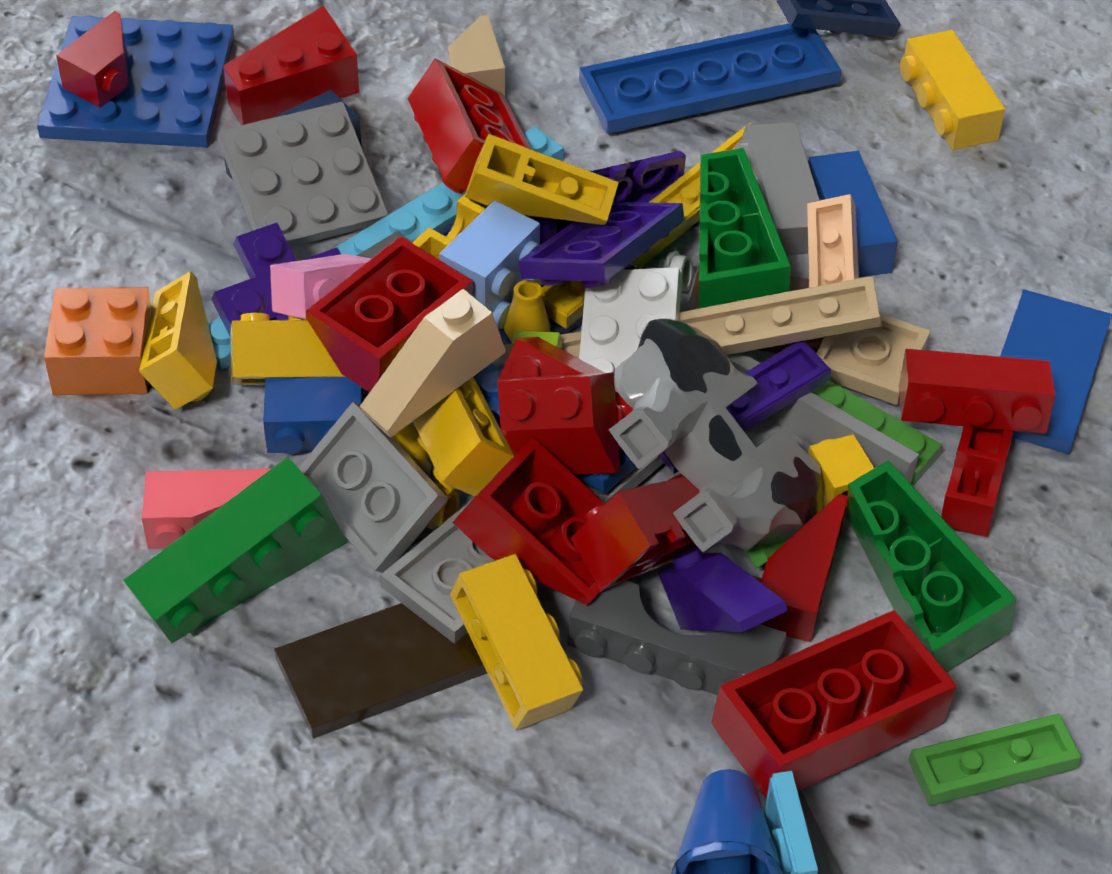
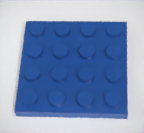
[37,16,235,148]

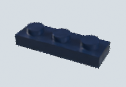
[776,0,901,38]

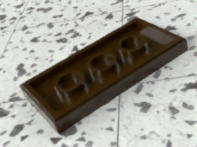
[274,603,487,738]

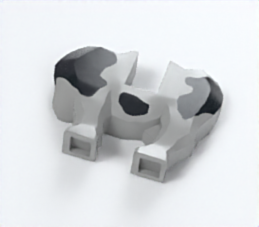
[609,319,824,552]

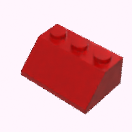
[306,236,473,392]

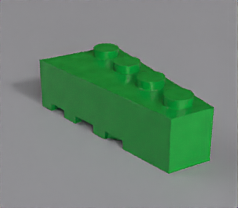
[699,148,791,309]
[847,460,1017,672]

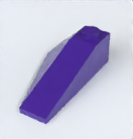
[525,151,686,245]

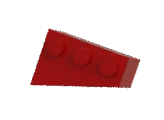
[223,5,360,125]
[570,474,699,591]

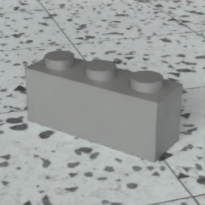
[735,122,819,255]

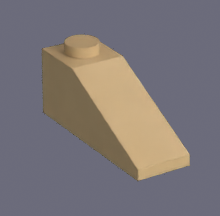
[360,289,506,438]

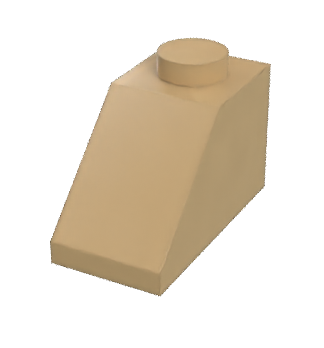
[448,15,505,97]

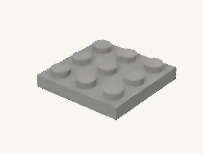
[217,101,389,248]

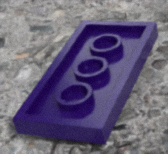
[519,202,685,287]

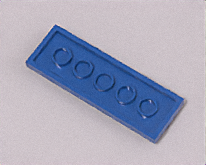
[579,23,842,134]

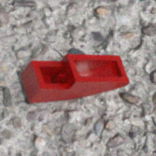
[941,427,1014,537]

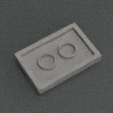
[299,402,449,573]

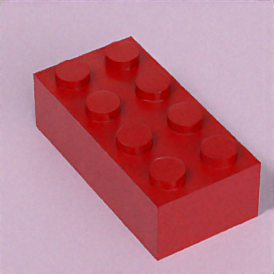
[711,610,957,799]

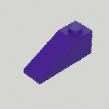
[658,548,788,632]

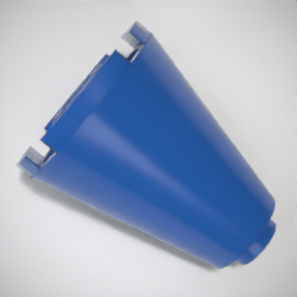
[671,769,784,874]

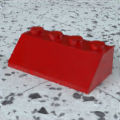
[407,58,532,194]

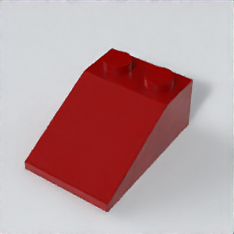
[452,437,604,606]

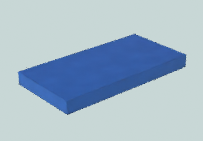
[1000,289,1112,454]

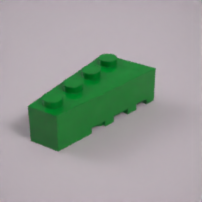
[123,456,347,644]

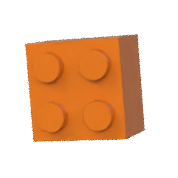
[44,287,152,395]

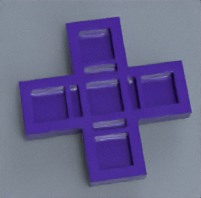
[211,222,341,336]

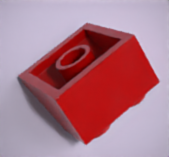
[497,372,620,474]

